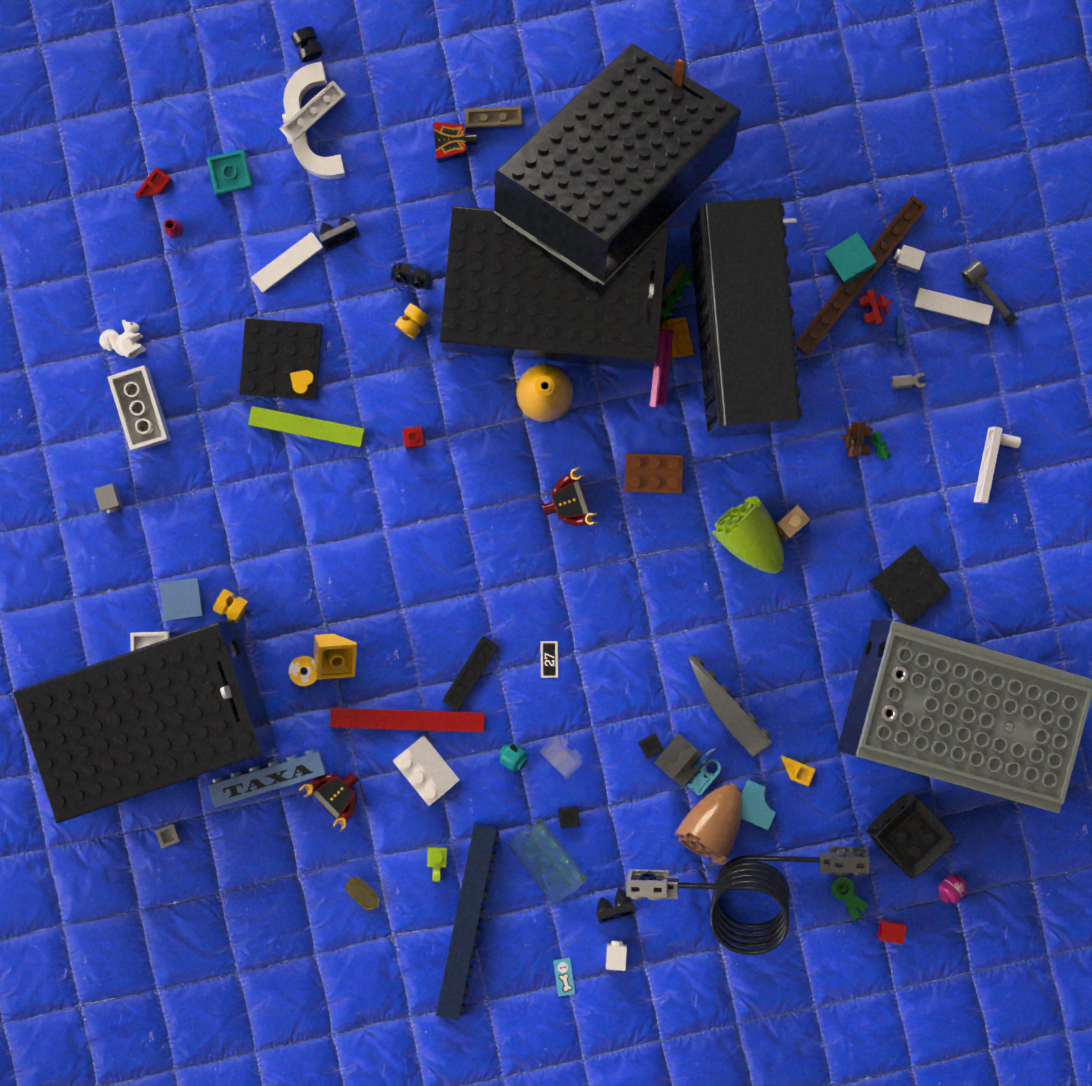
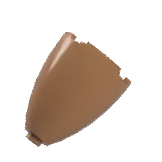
[674,783,742,865]

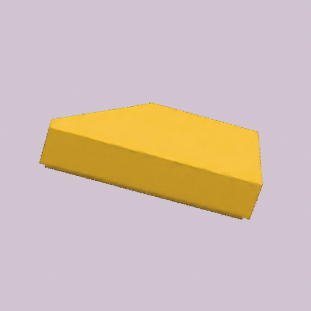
[781,755,816,787]

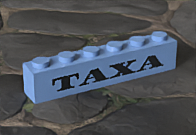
[208,749,327,808]

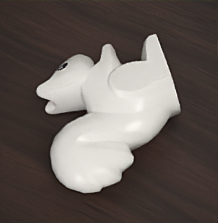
[99,320,146,358]

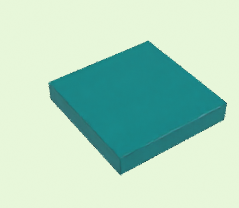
[207,149,253,196]
[825,232,878,284]

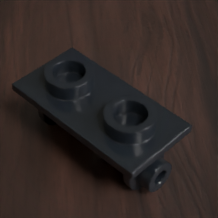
[391,262,431,290]

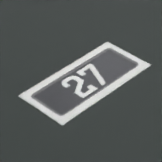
[540,641,558,678]

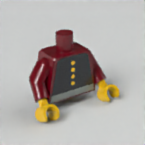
[542,467,598,527]
[299,772,359,832]

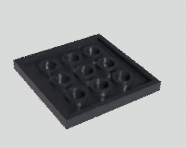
[239,318,322,400]

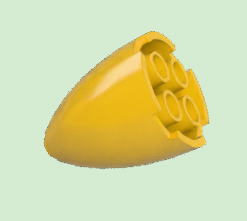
[516,364,573,422]

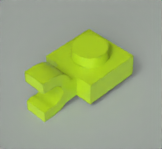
[427,847,447,881]

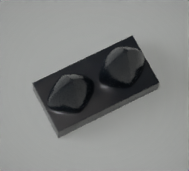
[319,217,360,252]
[596,888,636,924]

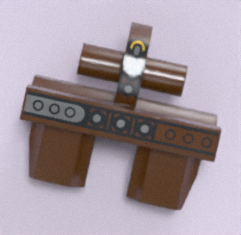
[840,422,873,457]

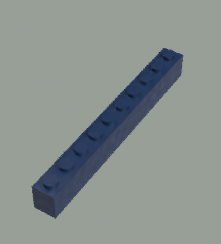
[436,822,500,1020]

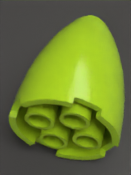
[712,496,784,574]

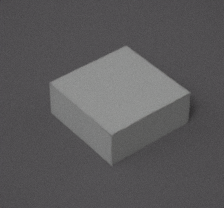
[155,823,181,848]

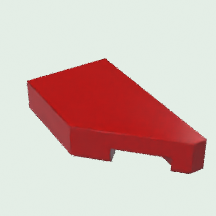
[135,167,172,198]

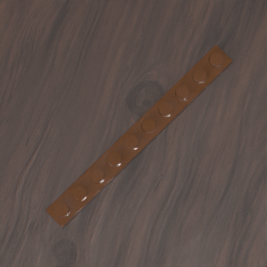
[794,195,927,356]

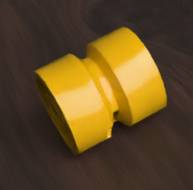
[395,303,430,339]
[213,589,249,623]

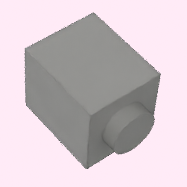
[94,483,122,514]

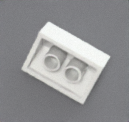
[393,735,460,806]

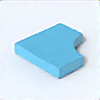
[741,779,776,830]

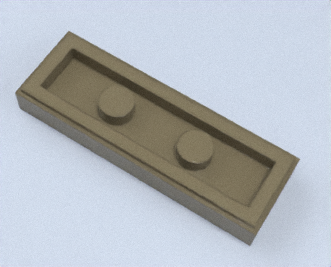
[465,106,523,129]

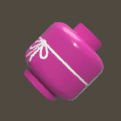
[938,874,967,904]

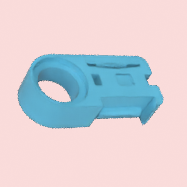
[687,759,721,795]

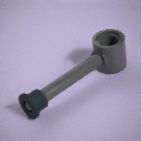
[961,260,1019,327]

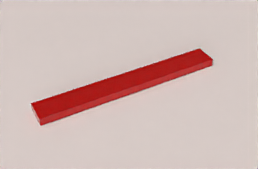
[330,708,485,732]

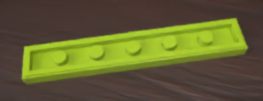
[248,406,365,448]

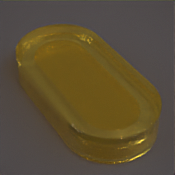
[345,877,379,910]

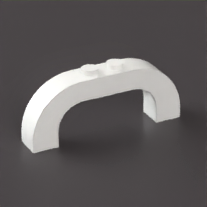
[282,61,346,179]

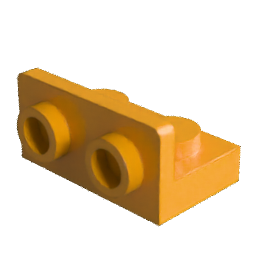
[659,317,694,360]

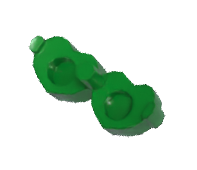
[871,431,891,459]

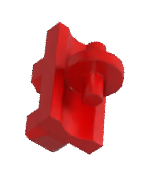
[859,289,893,325]

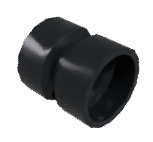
[291,26,324,63]

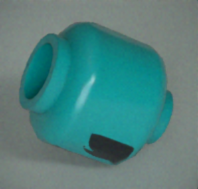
[499,743,528,772]

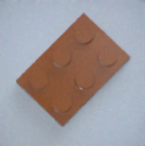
[624,453,683,494]

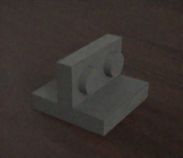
[654,733,703,787]

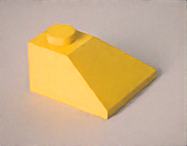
[314,634,357,680]

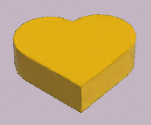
[290,370,314,394]

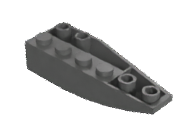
[688,655,772,756]

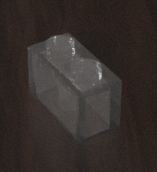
[539,734,583,779]

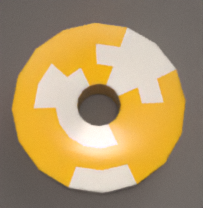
[289,656,317,686]

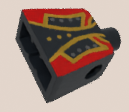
[433,122,477,163]

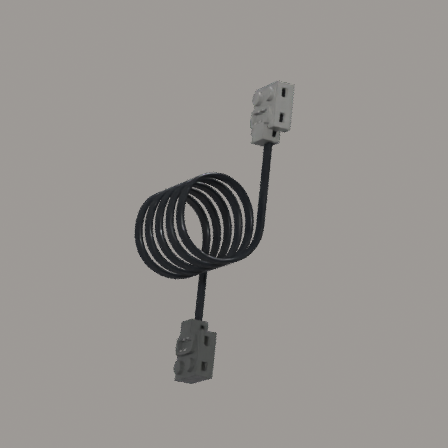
[626,846,870,955]

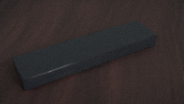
[442,636,499,711]

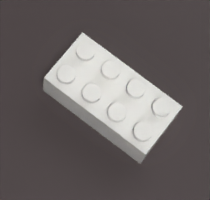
[107,365,171,452]

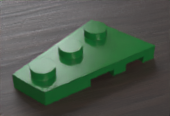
[660,268,694,322]

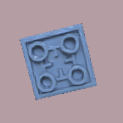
[159,578,203,621]

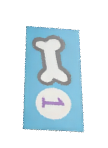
[553,958,575,997]

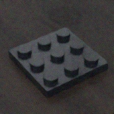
[869,545,951,625]

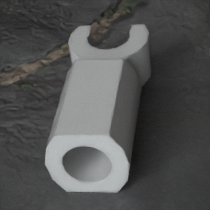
[891,373,926,389]

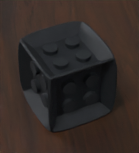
[866,792,956,879]

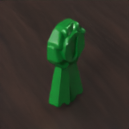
[831,876,869,922]

